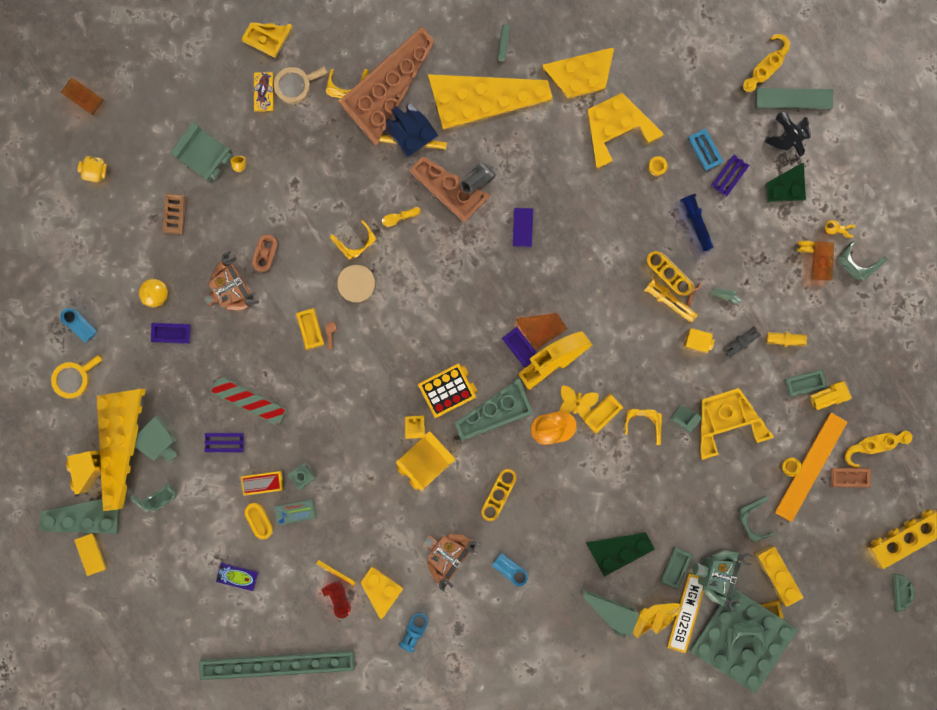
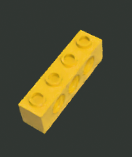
[867,509,937,569]

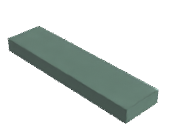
[756,88,833,109]

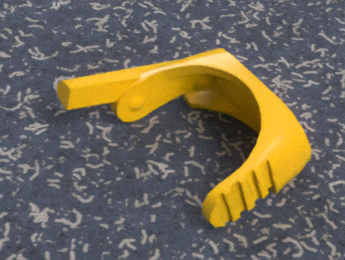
[326,69,369,99]
[329,219,377,259]
[624,409,662,445]

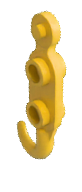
[743,34,790,92]
[844,431,913,468]

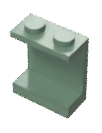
[170,122,232,182]

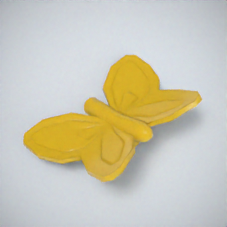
[559,385,599,418]

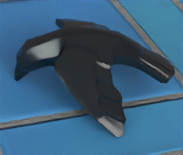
[765,112,811,157]

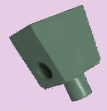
[135,416,178,463]

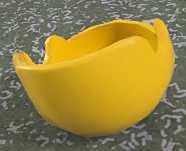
[138,279,168,308]

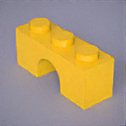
[754,545,804,607]

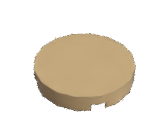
[337,265,375,303]

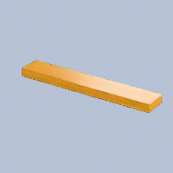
[774,412,848,522]

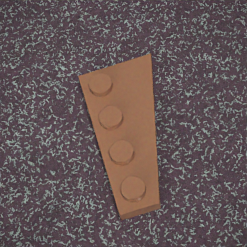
[409,156,491,223]

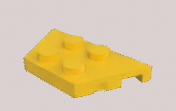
[542,48,614,99]

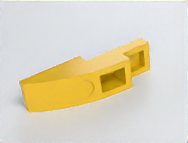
[518,331,593,390]

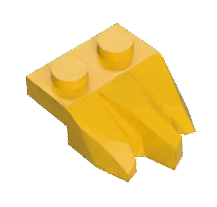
[633,603,683,638]

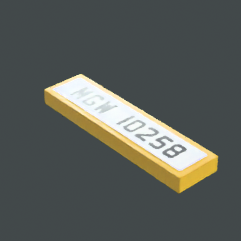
[666,573,704,653]

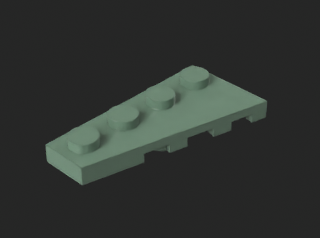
[455,378,533,441]

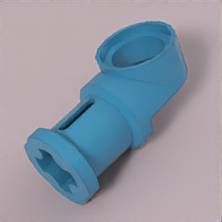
[398,613,428,653]

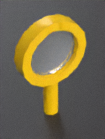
[51,355,103,398]

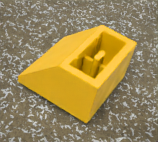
[66,450,101,495]

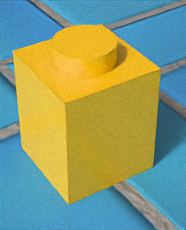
[683,328,715,353]

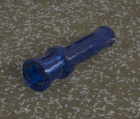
[680,193,715,252]

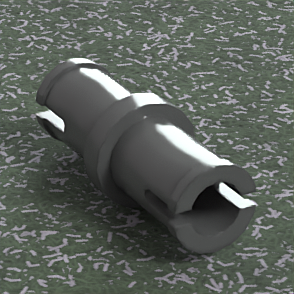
[723,326,761,358]

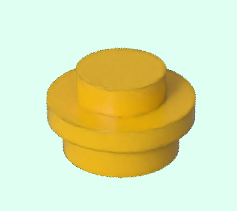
[782,457,802,477]

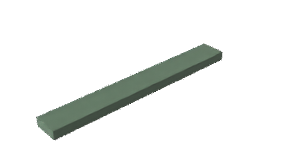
[199,650,355,680]

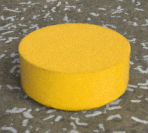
[648,156,668,176]

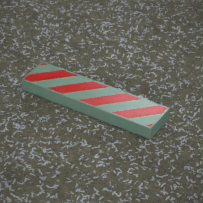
[210,375,288,426]

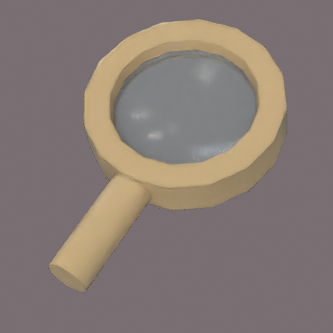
[274,66,327,104]

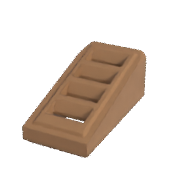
[163,193,187,235]

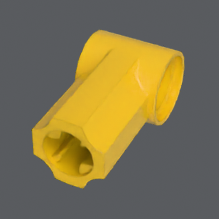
[810,380,852,410]

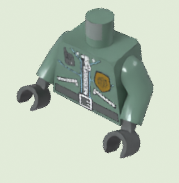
[693,550,753,612]

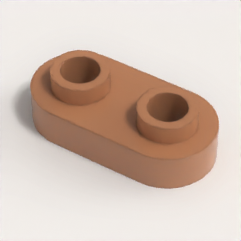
[252,234,278,272]

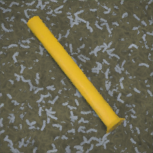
[316,560,357,587]

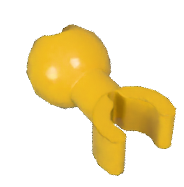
[825,220,856,238]

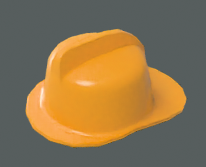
[531,411,577,445]

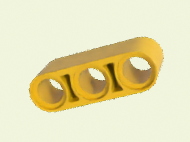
[647,251,694,296]
[481,469,516,521]

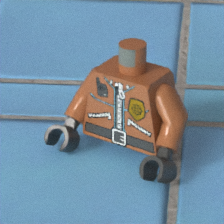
[203,251,259,311]
[422,534,481,593]

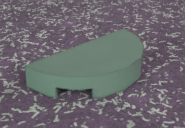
[498,24,510,62]
[892,573,915,612]

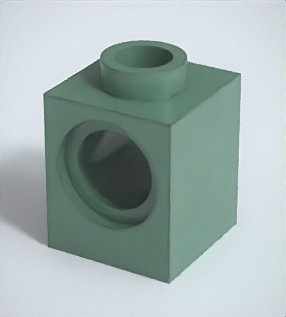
[288,463,317,490]

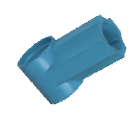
[60,308,98,343]
[492,553,528,587]

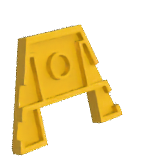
[587,93,664,169]
[700,388,774,460]

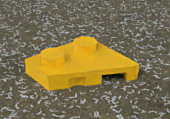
[241,23,293,58]
[361,566,403,619]

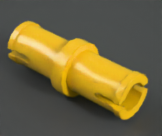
[766,332,807,347]

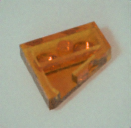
[515,313,567,350]

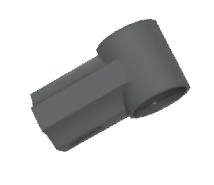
[459,160,497,194]

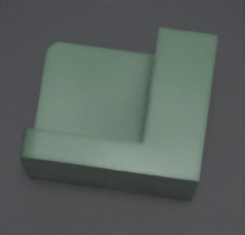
[670,405,702,433]

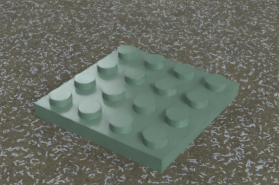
[690,588,798,694]

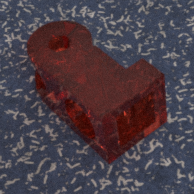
[321,580,351,619]

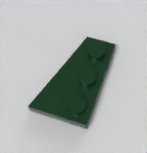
[586,532,655,577]

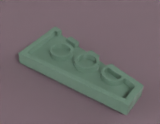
[40,499,119,534]

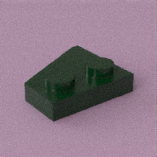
[765,163,806,203]

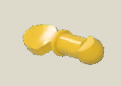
[382,207,421,227]

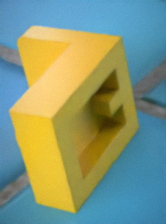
[405,415,425,439]

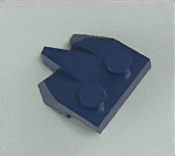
[386,103,438,158]

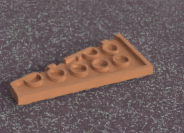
[338,26,435,145]

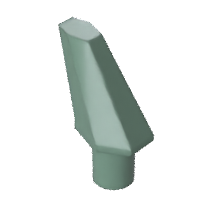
[710,288,741,305]

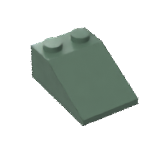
[580,589,639,637]

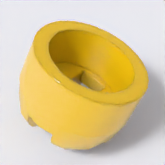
[230,156,246,172]

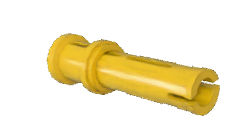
[644,277,698,323]

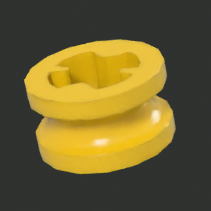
[796,241,815,253]

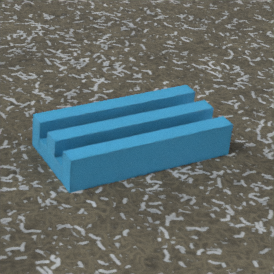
[688,128,724,172]

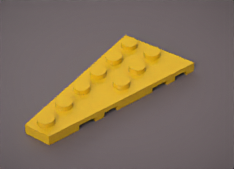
[428,74,553,130]
[97,389,146,511]

